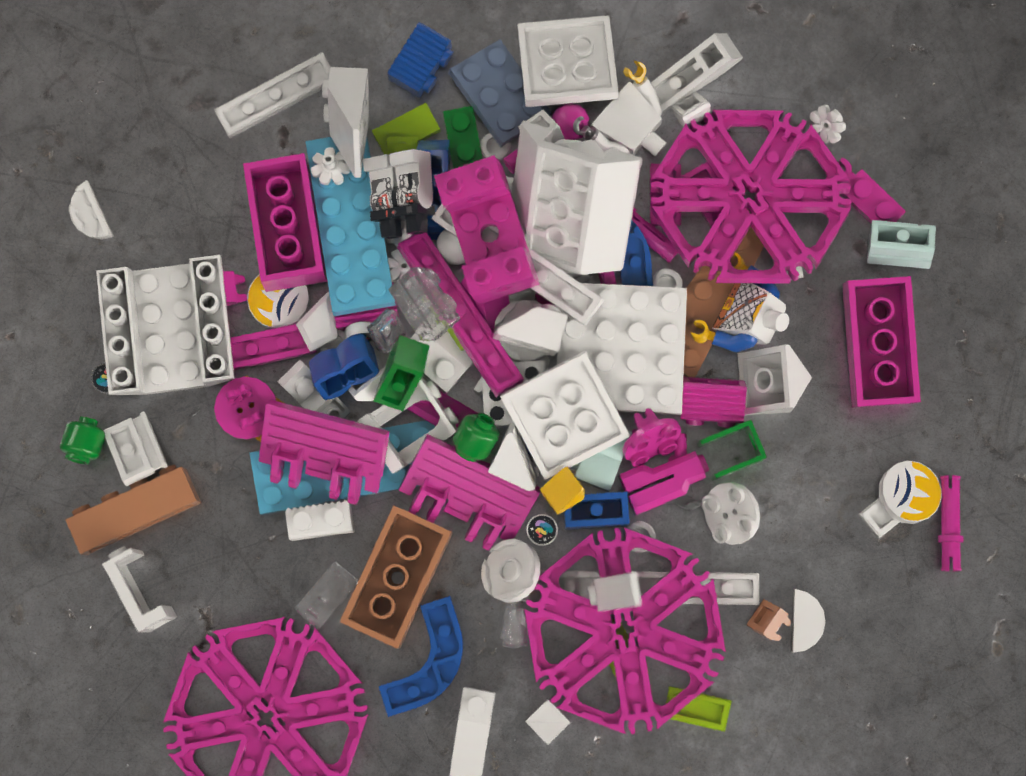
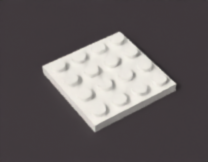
[557,283,687,415]

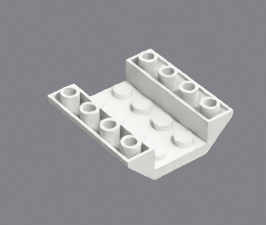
[512,121,642,275]
[96,255,235,395]

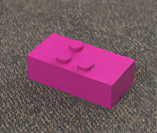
[243,153,327,292]
[842,276,921,408]

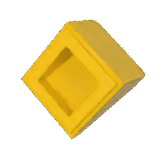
[540,466,584,515]

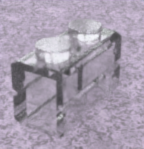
[389,267,460,341]

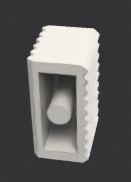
[285,500,355,541]

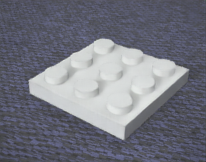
[518,15,618,107]
[500,350,630,480]

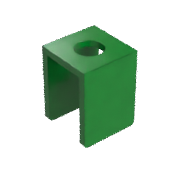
[697,420,767,481]

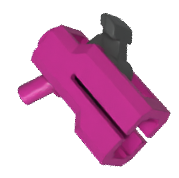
[618,433,709,516]

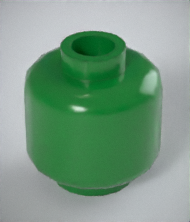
[453,413,500,462]
[60,416,105,465]

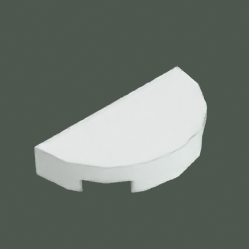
[69,180,114,239]
[791,589,826,653]

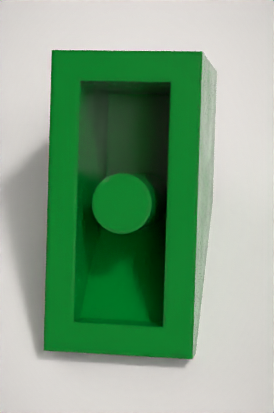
[373,335,430,411]

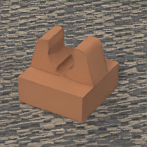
[747,599,791,641]

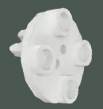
[702,482,760,545]

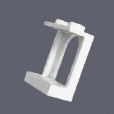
[358,378,459,474]
[103,546,177,632]

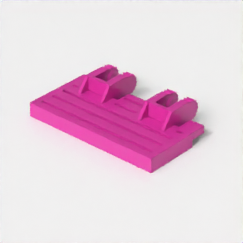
[258,400,390,505]
[399,434,540,551]

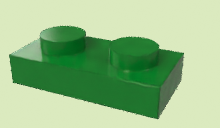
[443,106,483,169]

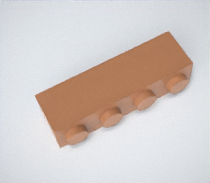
[65,465,201,555]

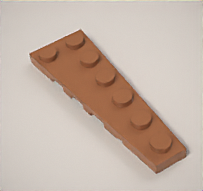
[683,197,764,378]

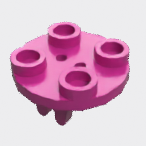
[214,376,276,440]
[622,408,681,467]

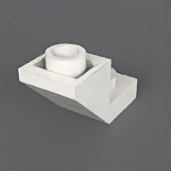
[277,360,351,419]

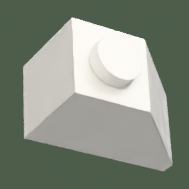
[493,304,568,356]

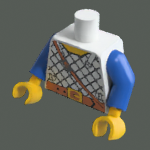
[690,252,789,352]

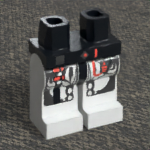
[363,149,435,239]

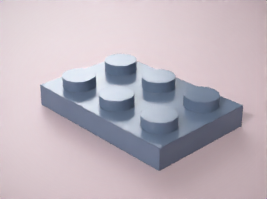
[449,39,552,148]

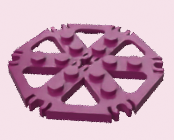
[650,110,852,284]
[524,527,726,734]
[163,617,369,776]

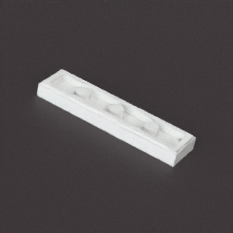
[214,52,331,138]

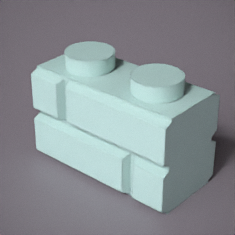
[867,220,936,269]

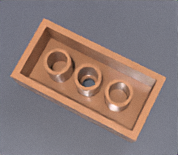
[340,505,453,649]

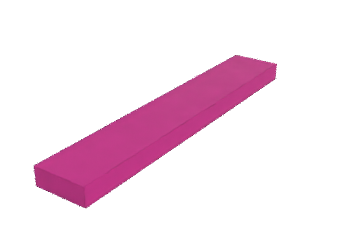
[398,233,524,397]

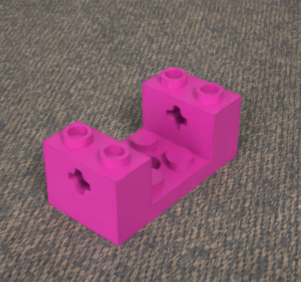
[434,155,540,304]

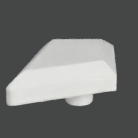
[296,292,339,352]

